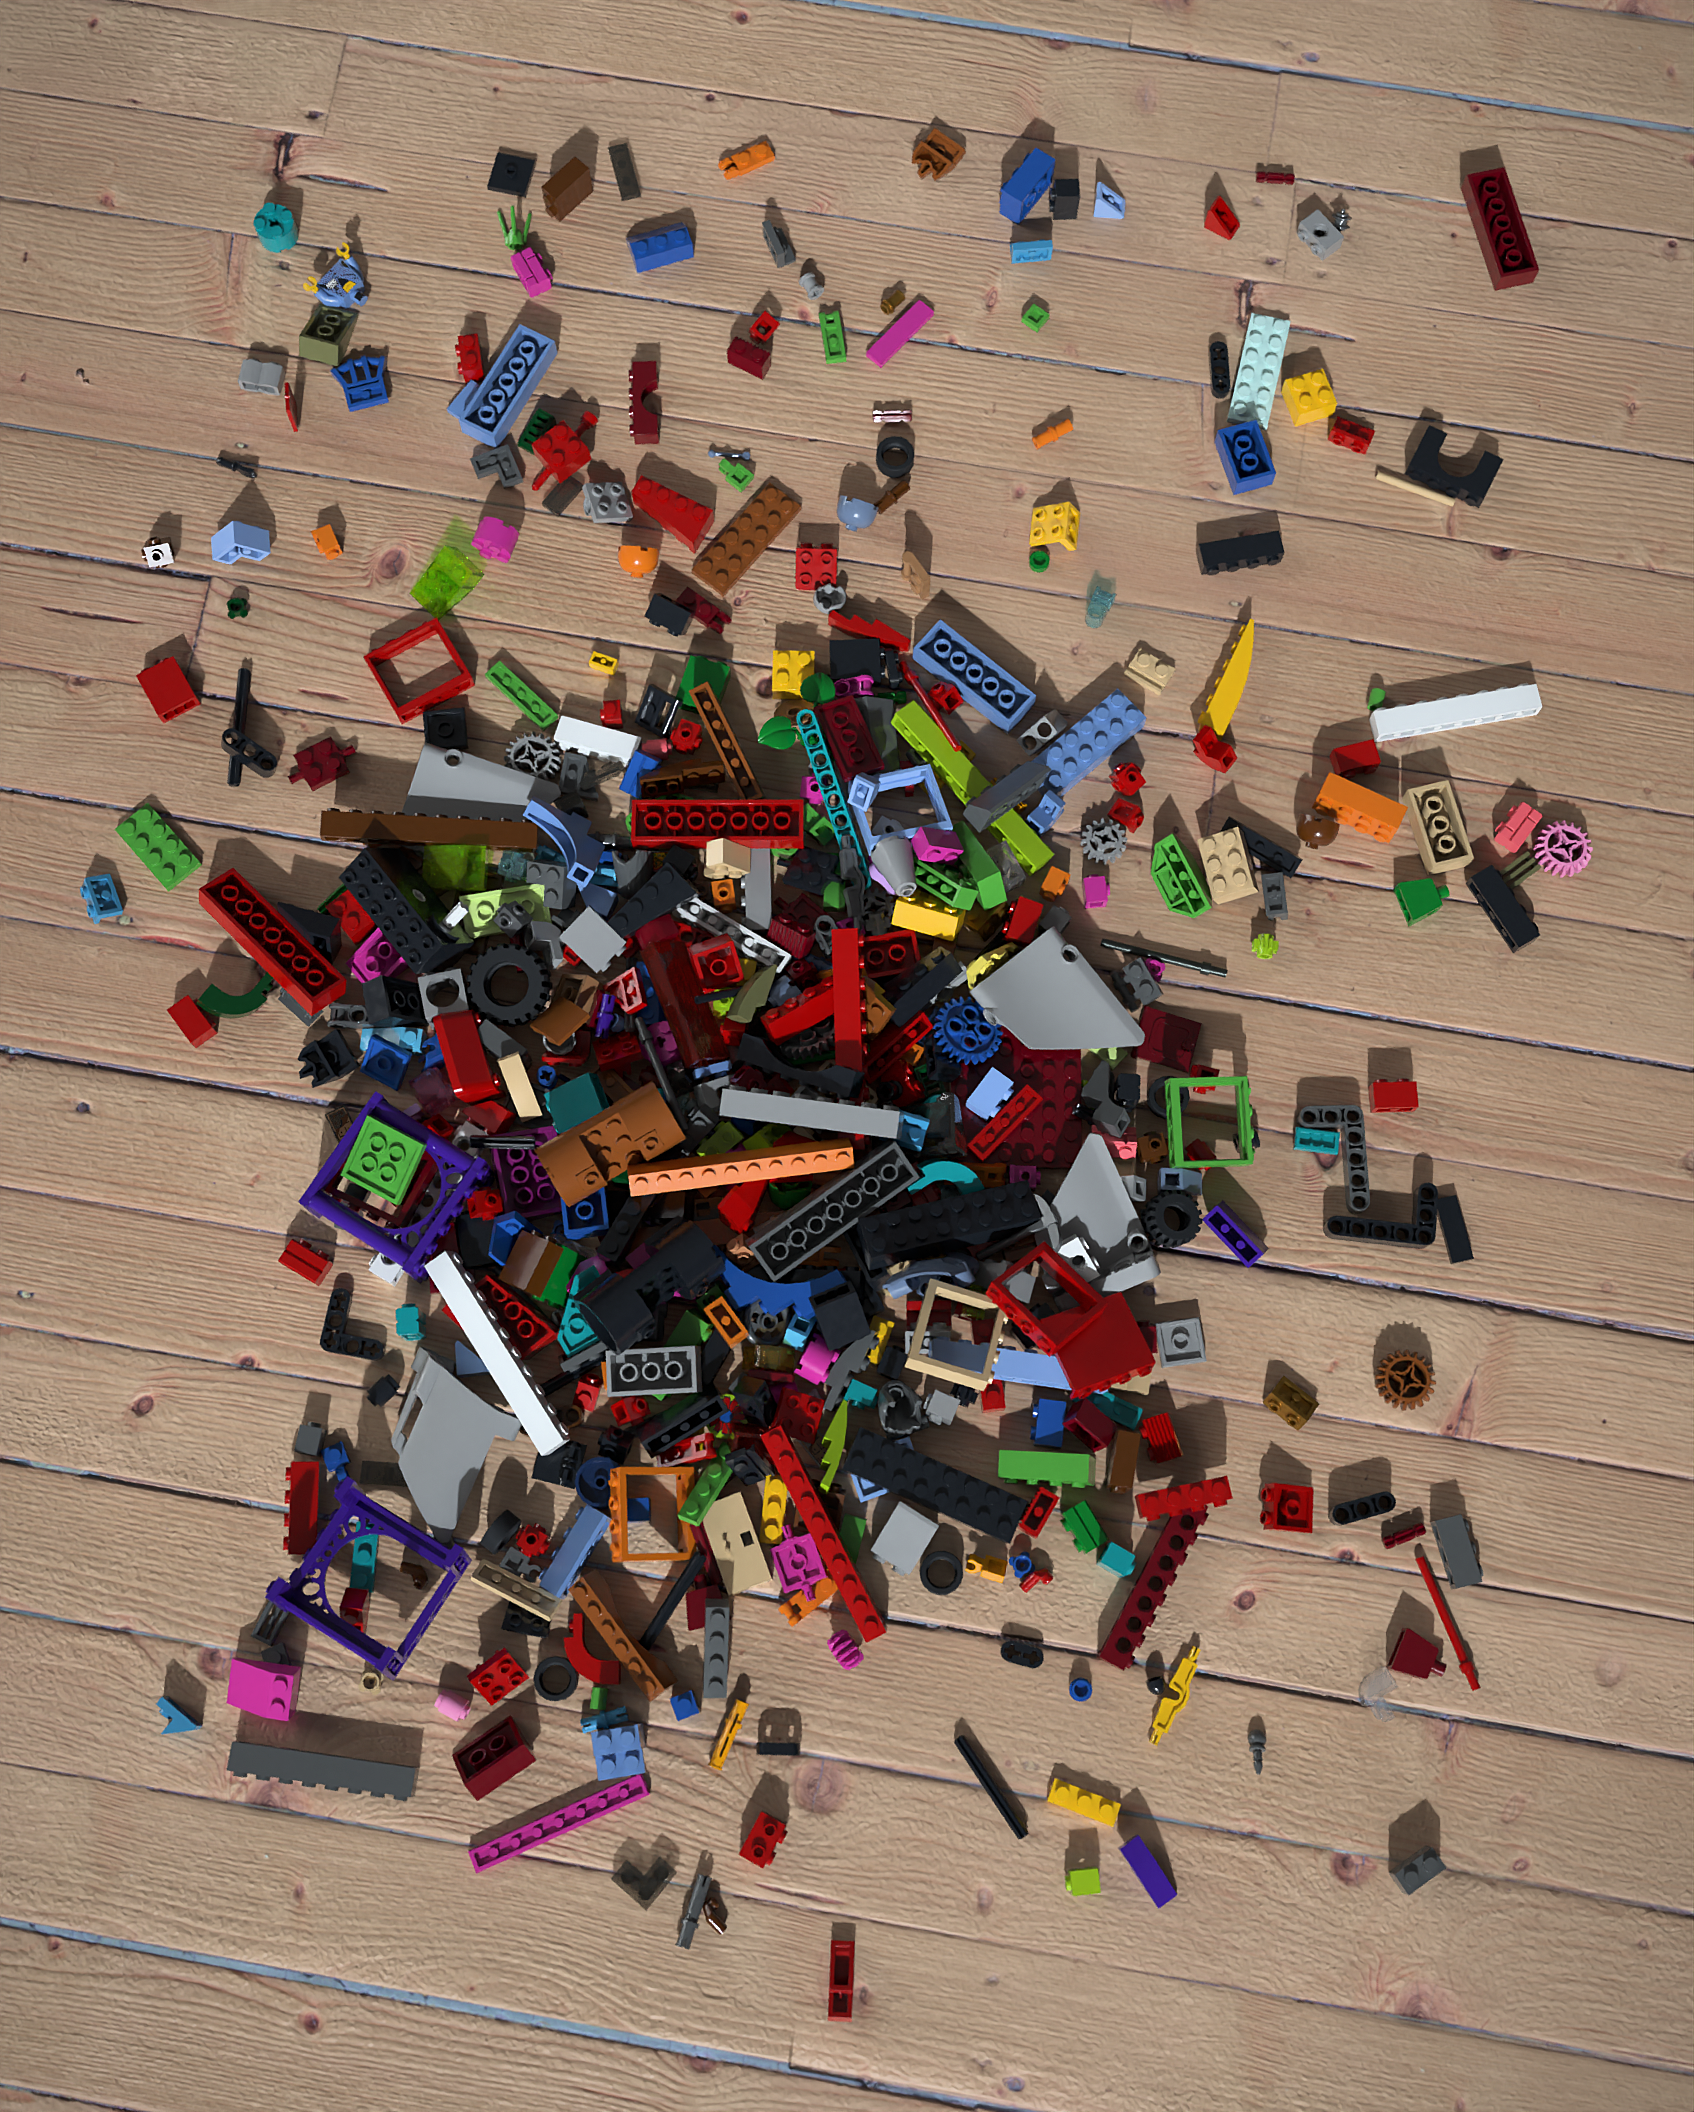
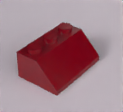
[452,1715,537,1801]

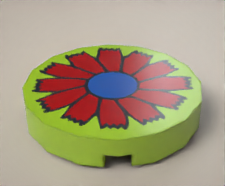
[706,1394,748,1439]

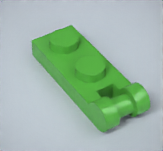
[818,310,846,364]

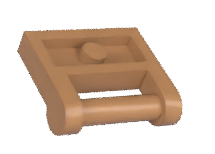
[901,551,931,600]

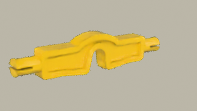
[1149,1646,1201,1746]

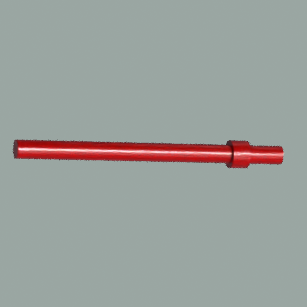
[899,661,962,752]
[1415,1556,1481,1691]

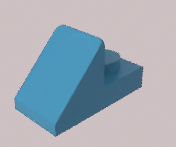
[156,1696,202,1734]

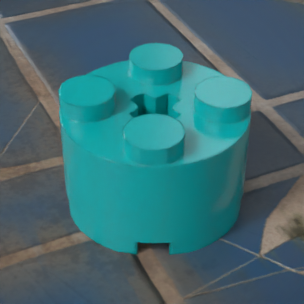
[253,202,299,253]

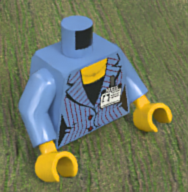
[303,242,367,309]

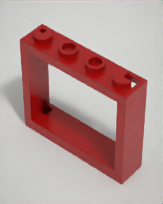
[363,617,475,724]
[985,1241,1109,1357]

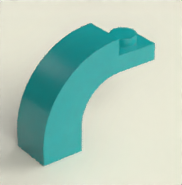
[905,1158,985,1195]

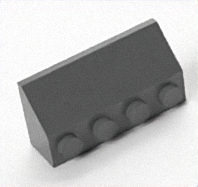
[855,696,900,776]
[963,761,1052,833]

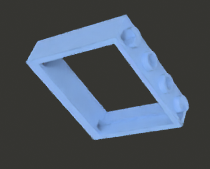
[847,764,953,856]

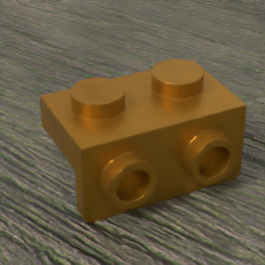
[963,901,1011,942]

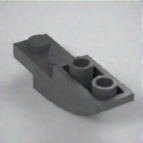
[823,1330,880,1411]

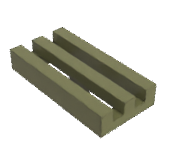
[1500,851,1541,890]

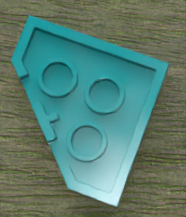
[557,1265,600,1358]

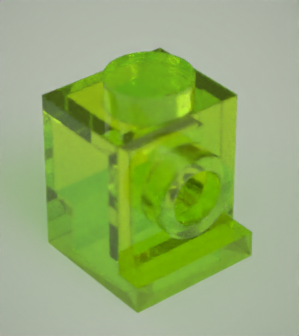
[960,1285,986,1320]

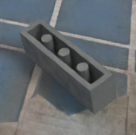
[703,1599,729,1698]

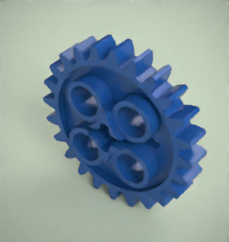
[933,996,1003,1065]

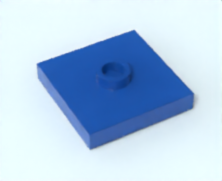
[360,1034,412,1091]

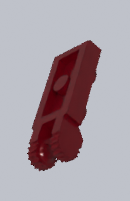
[675,586,732,634]

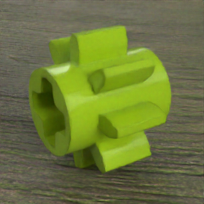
[1252,934,1279,959]

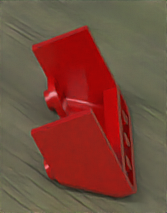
[433,1009,506,1106]

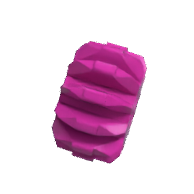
[827,1629,864,1670]

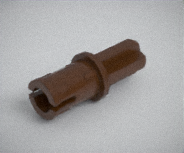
[873,481,910,515]

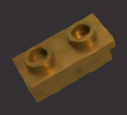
[1263,1376,1319,1430]

